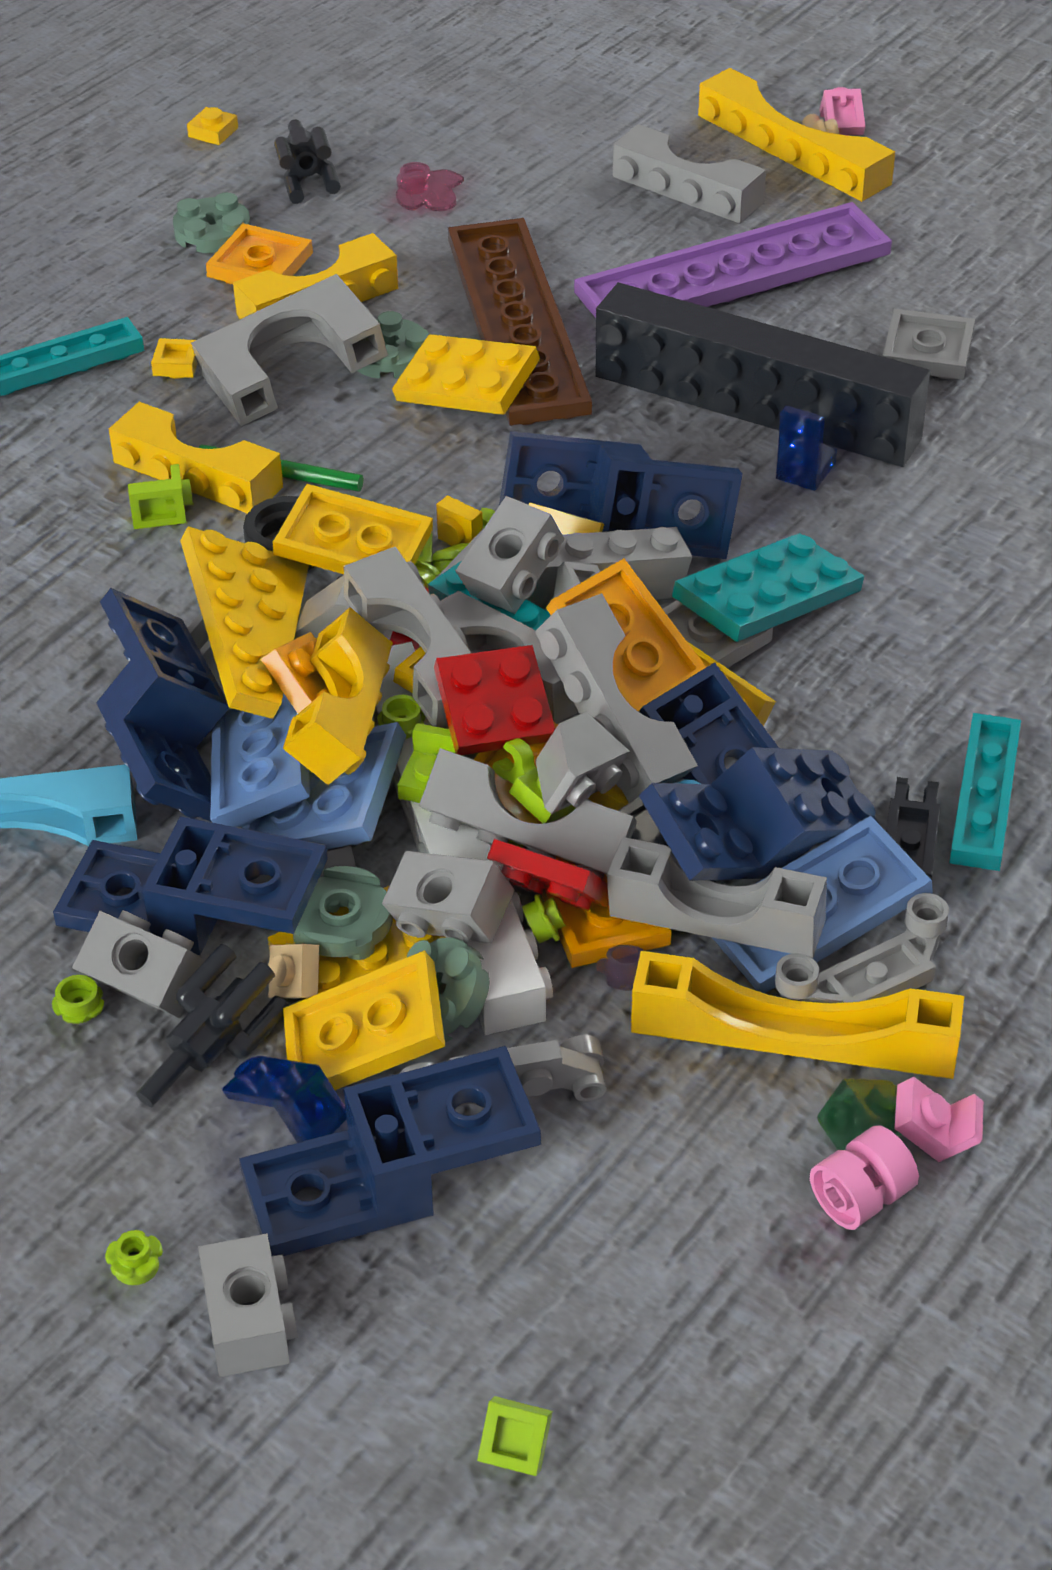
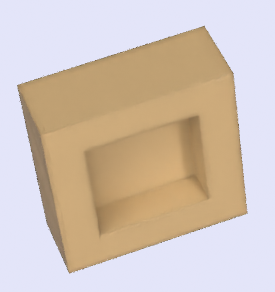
[268,944,319,999]

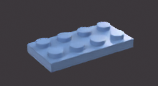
[210,693,310,827]
[712,816,933,993]

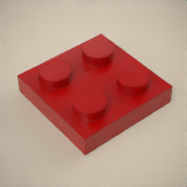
[434,645,555,755]
[487,839,609,911]

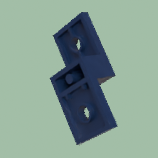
[499,431,743,559]
[96,588,229,822]
[638,663,779,784]
[638,747,880,881]
[53,816,328,955]
[239,1046,541,1256]

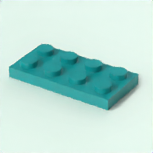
[672,533,865,642]

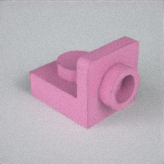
[820,87,866,136]
[895,1077,984,1162]

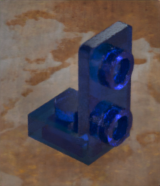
[776,406,837,491]
[222,1056,347,1143]

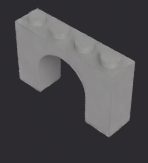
[191,274,388,426]

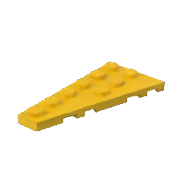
[180,526,309,719]

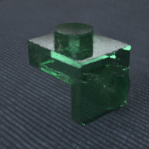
[817,1079,902,1150]

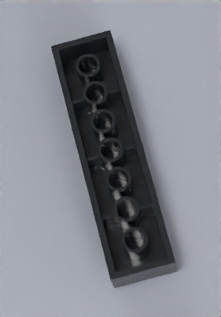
[595,282,930,467]

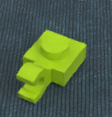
[492,738,576,824]

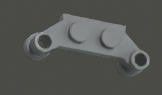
[775,893,949,1003]
[400,1035,607,1106]

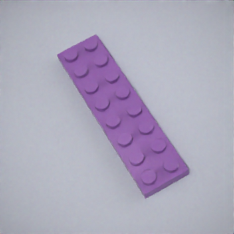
[574,202,892,318]

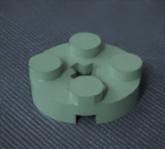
[173,192,251,253]
[357,311,429,378]
[293,866,393,960]
[407,937,490,1043]

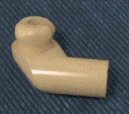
[802,114,839,134]

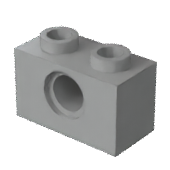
[455,496,565,614]
[382,851,514,944]
[72,910,205,1018]
[198,1234,298,1377]

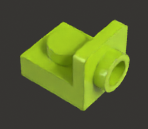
[128,464,193,529]
[397,723,464,803]

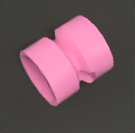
[810,1126,919,1230]

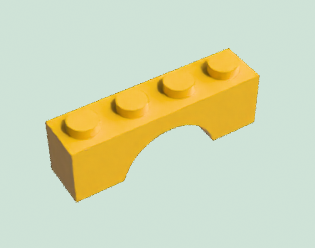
[233,233,399,319]
[108,401,283,514]
[283,607,393,785]

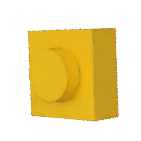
[187,107,238,145]
[151,338,198,379]
[436,495,483,546]

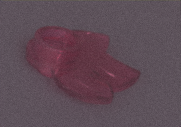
[396,162,464,212]

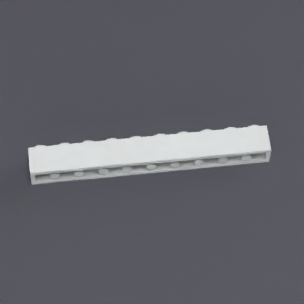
[372,642,553,1035]

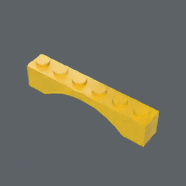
[698,68,895,202]
[631,951,964,1079]

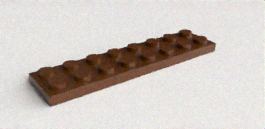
[448,218,592,426]

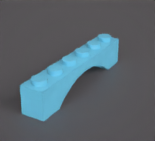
[0,764,138,846]

